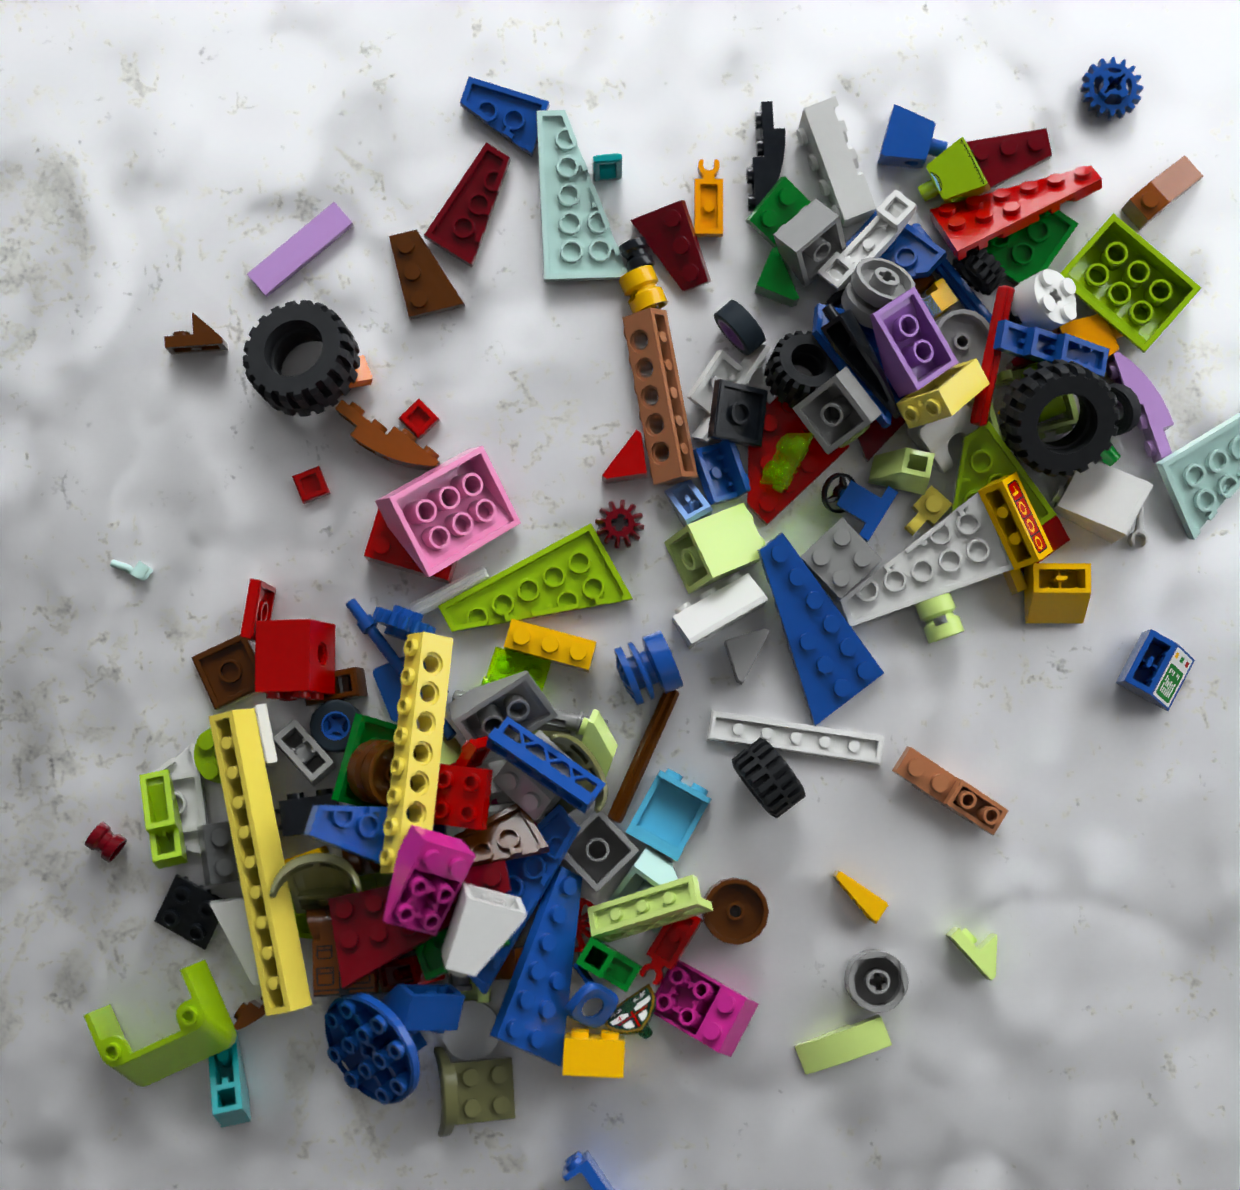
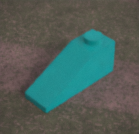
[208,1029,251,1128]

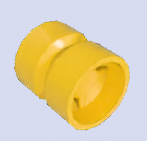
[618,265,668,314]

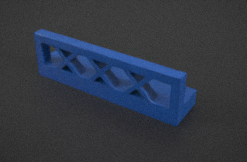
[486,716,606,814]

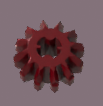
[595,500,644,550]

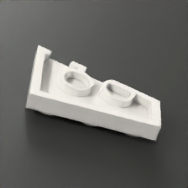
[210,896,260,986]

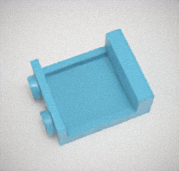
[626,768,711,861]

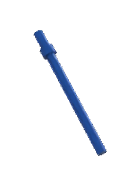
[346,598,457,741]

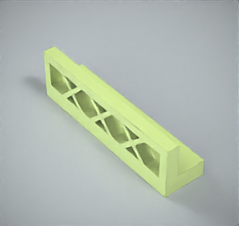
[587,875,713,943]

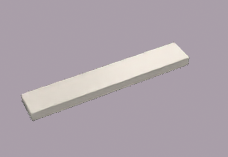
[707,710,885,765]

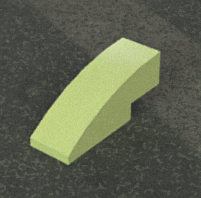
[794,1014,892,1075]

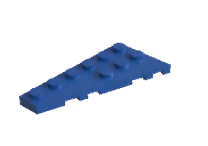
[757,533,884,726]
[304,805,445,865]
[468,805,580,994]

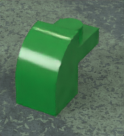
[575,936,642,993]

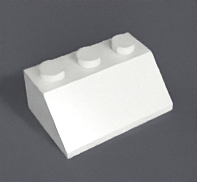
[672,573,768,649]

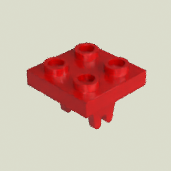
[433,764,493,830]

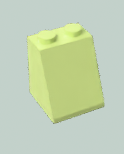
[664,503,766,594]

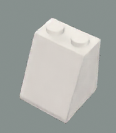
[1051,462,1154,543]
[441,882,527,978]

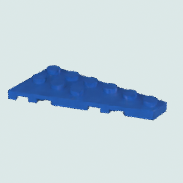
[490,866,583,1067]

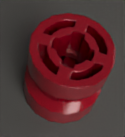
[85,822,127,863]

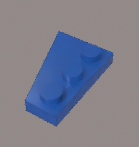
[460,77,550,157]

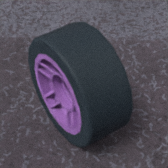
[714,300,766,356]

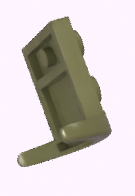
[545,733,608,817]
[270,853,361,914]
[433,1047,515,1137]

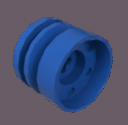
[614,630,683,706]

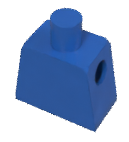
[877,104,948,169]

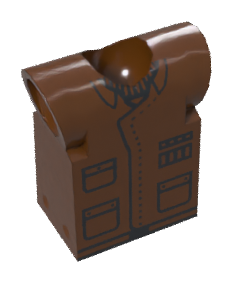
[306,908,379,997]

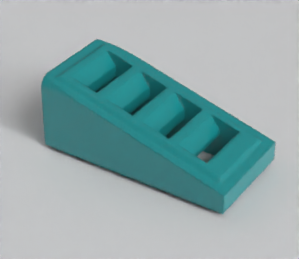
[592,153,622,181]

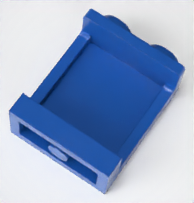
[562,1150,614,1190]

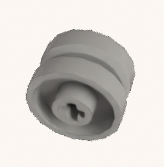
[841,257,915,329]
[936,309,990,376]

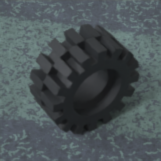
[952,247,1006,296]

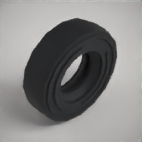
[1109,383,1141,436]

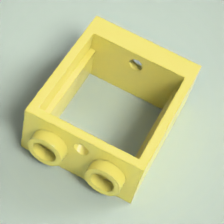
[896,358,990,429]

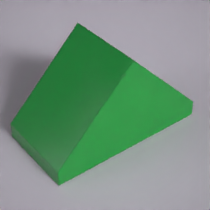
[754,247,799,308]

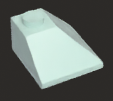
[609,845,678,934]

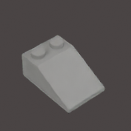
[447,670,558,762]

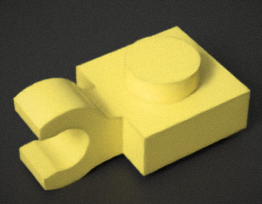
[904,485,952,536]

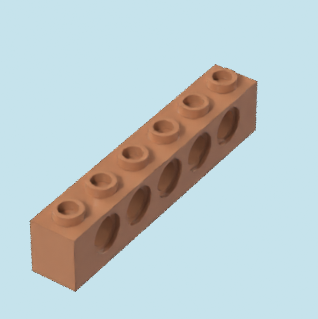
[623,308,698,486]

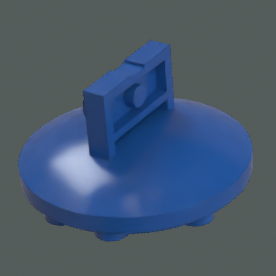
[324,992,428,1105]

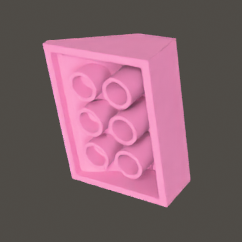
[375,445,521,577]

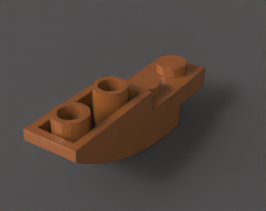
[335,400,440,471]

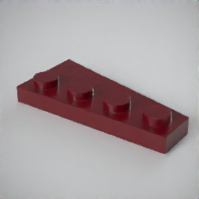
[424,142,510,268]

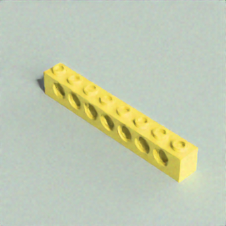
[380,632,453,875]

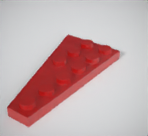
[930,165,1102,261]

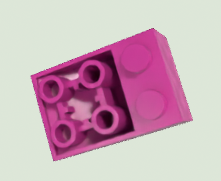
[383,824,476,936]
[647,960,759,1057]

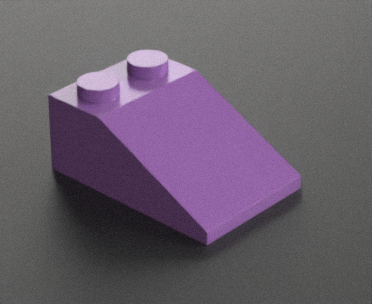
[870,286,959,398]

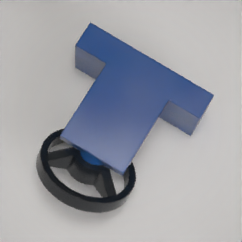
[821,473,898,542]

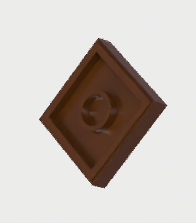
[191,635,255,710]

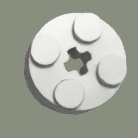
[1011,269,1077,331]

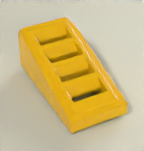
[832,871,888,924]

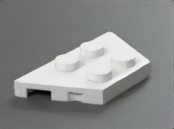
[148,743,209,854]

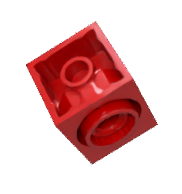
[255,619,335,701]

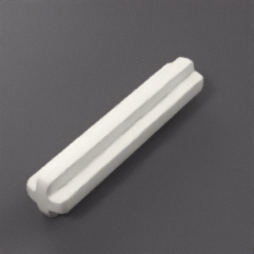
[409,566,490,615]

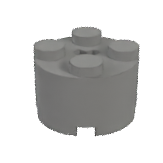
[844,949,909,1012]

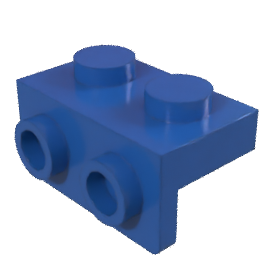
[693,441,751,505]

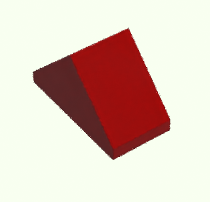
[602,430,647,484]

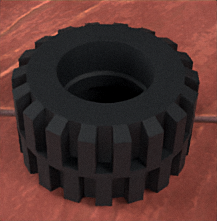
[764,330,839,408]
[732,738,805,818]

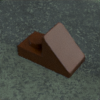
[164,313,228,354]

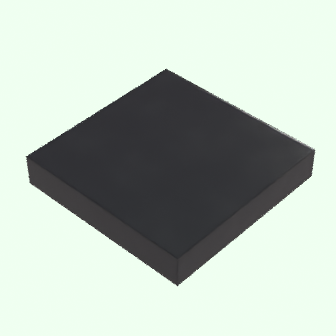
[708,379,768,448]

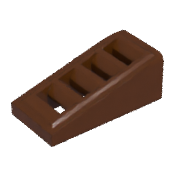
[305,667,368,706]

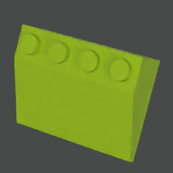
[1060,213,1201,353]

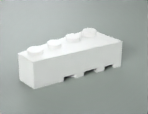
[796,96,876,229]

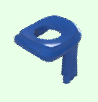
[564,963,619,1029]

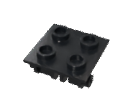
[154,874,226,950]

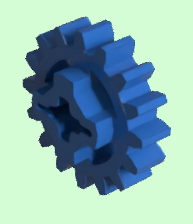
[1079,57,1143,120]
[371,605,436,641]

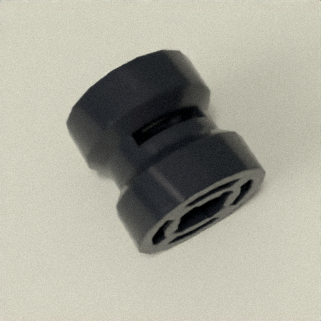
[619,237,655,272]

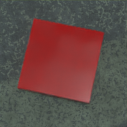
[240,578,276,643]

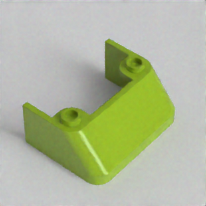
[83,960,236,1087]

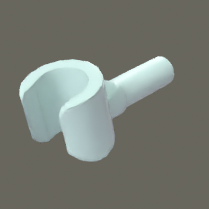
[110,560,153,581]

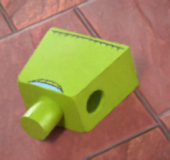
[917,137,991,203]

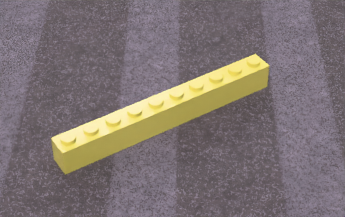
[209,708,312,1016]

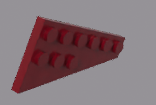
[328,860,512,989]

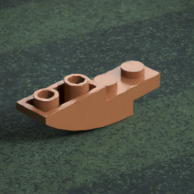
[892,746,1009,835]

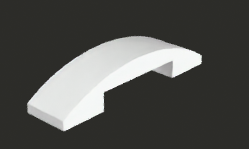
[817,189,917,291]

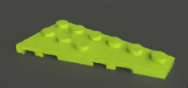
[438,523,633,633]

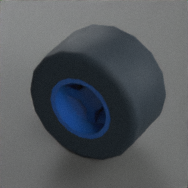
[310,699,361,753]

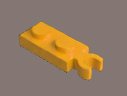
[694,159,723,237]

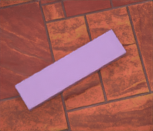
[247,202,354,297]

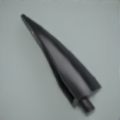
[820,303,900,419]

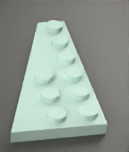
[536,110,628,282]
[1156,412,1240,539]

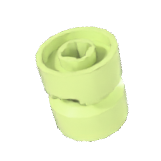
[915,593,964,644]

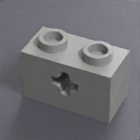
[273,719,336,787]

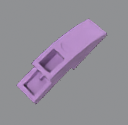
[1106,352,1174,463]

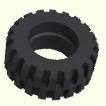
[243,300,360,417]
[999,359,1120,477]

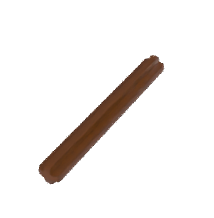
[608,690,679,823]

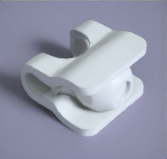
[907,404,979,473]

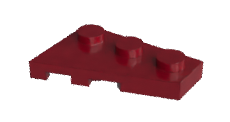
[967,128,1052,196]
[630,200,712,292]

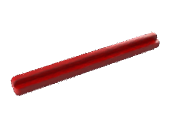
[970,285,1015,426]

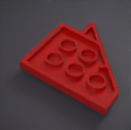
[747,397,850,526]

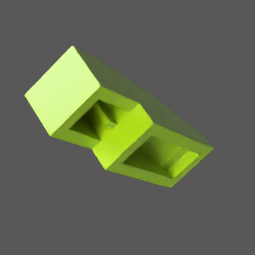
[139,769,188,869]

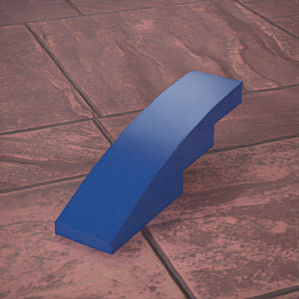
[993,319,1109,377]

